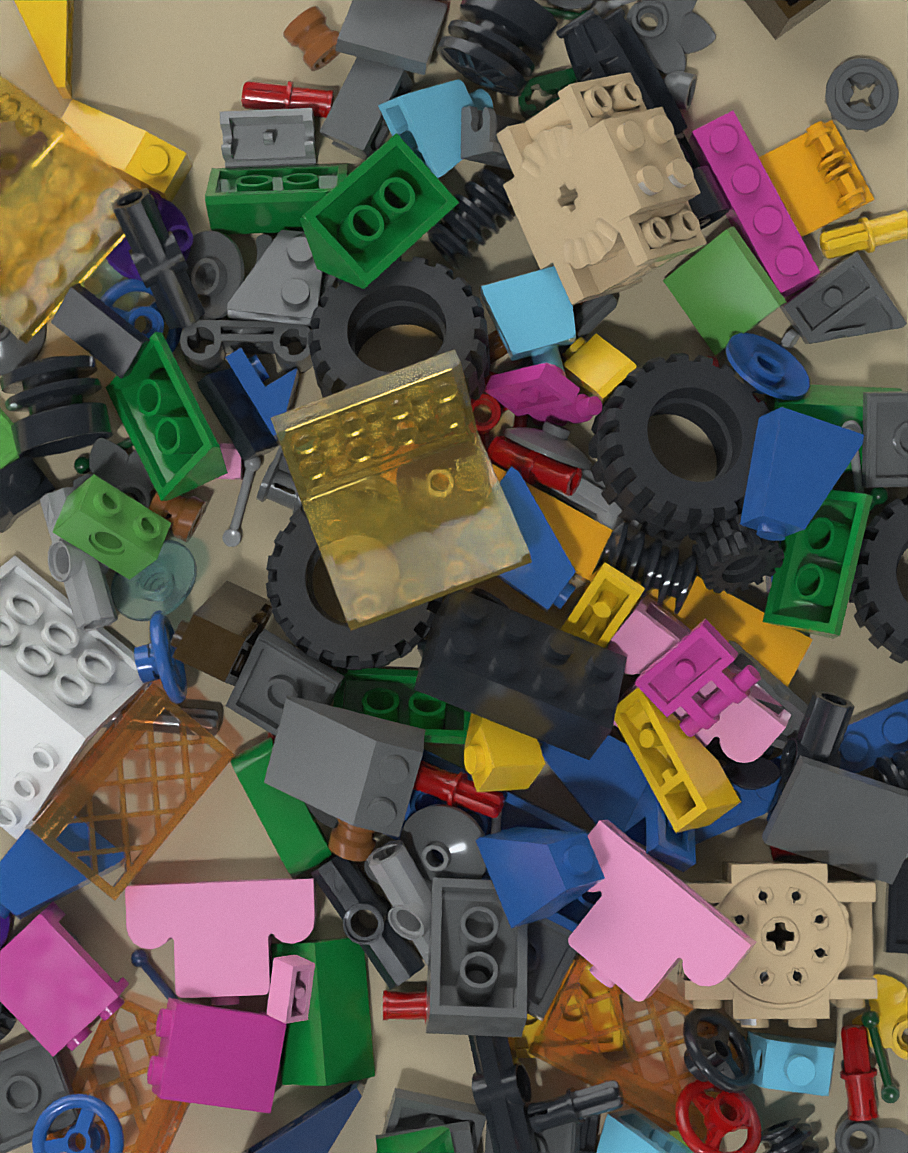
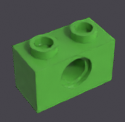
[52,474,171,580]

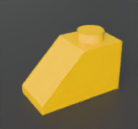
[562,334,637,405]

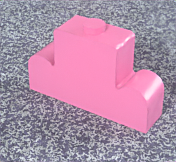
[608,596,791,763]
[568,820,757,1002]
[125,877,317,1005]

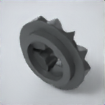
[825,58,899,132]

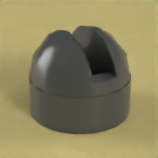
[663,71,697,111]

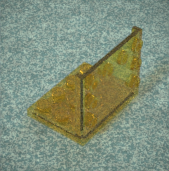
[0,72,133,344]
[271,349,532,631]

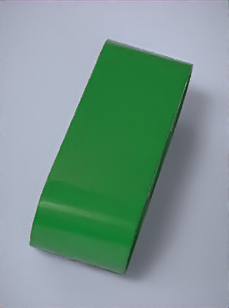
[230,737,334,878]

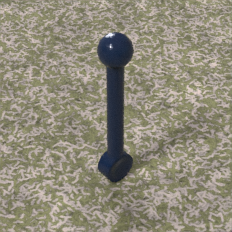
[131,949,178,1000]

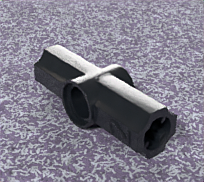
[111,188,205,330]
[766,690,855,822]
[311,855,425,990]
[468,1035,538,1153]

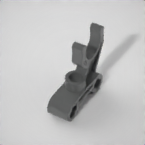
[180,234,338,373]

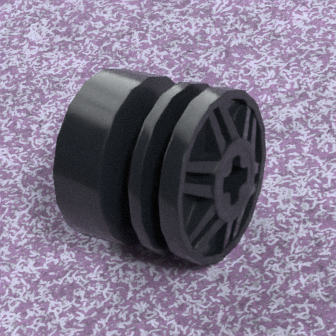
[437,0,558,97]
[0,355,114,458]

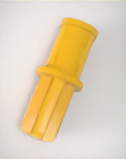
[820,210,908,259]

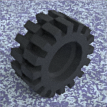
[692,514,785,594]

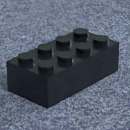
[414,586,627,760]

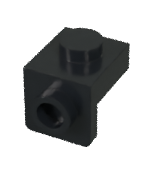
[0,458,56,533]

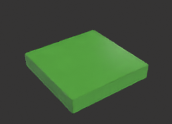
[663,226,786,355]

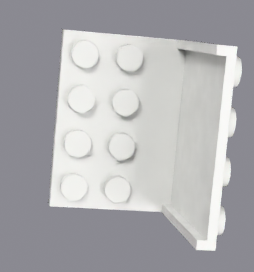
[0,556,150,840]

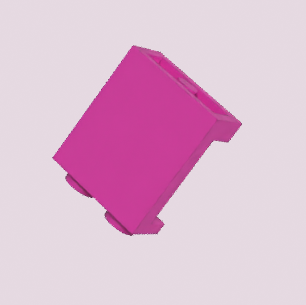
[0,901,129,1057]
[147,998,286,1114]

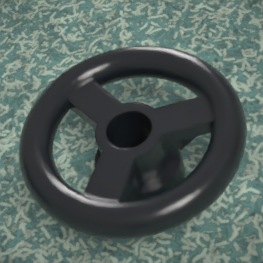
[683,1008,755,1093]

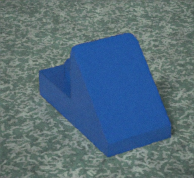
[225,348,300,441]
[624,783,696,872]

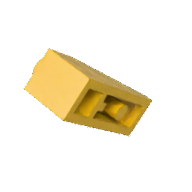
[14,0,74,99]
[50,99,192,203]
[560,562,645,648]
[614,688,741,833]
[464,713,546,792]

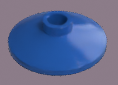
[726,333,810,400]

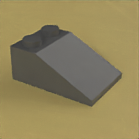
[264,695,425,837]
[426,878,527,1037]

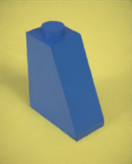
[740,407,864,541]
[456,466,577,613]
[538,735,648,832]
[0,798,127,920]
[475,827,605,929]

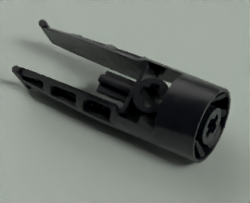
[556,7,731,230]

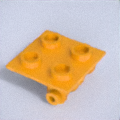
[759,120,875,237]

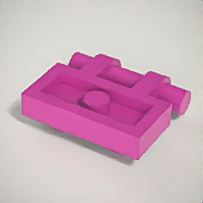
[484,362,603,426]
[635,619,761,737]

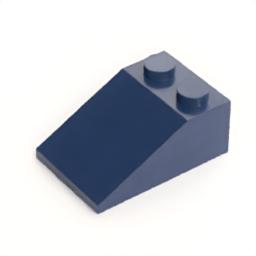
[242,1079,365,1153]

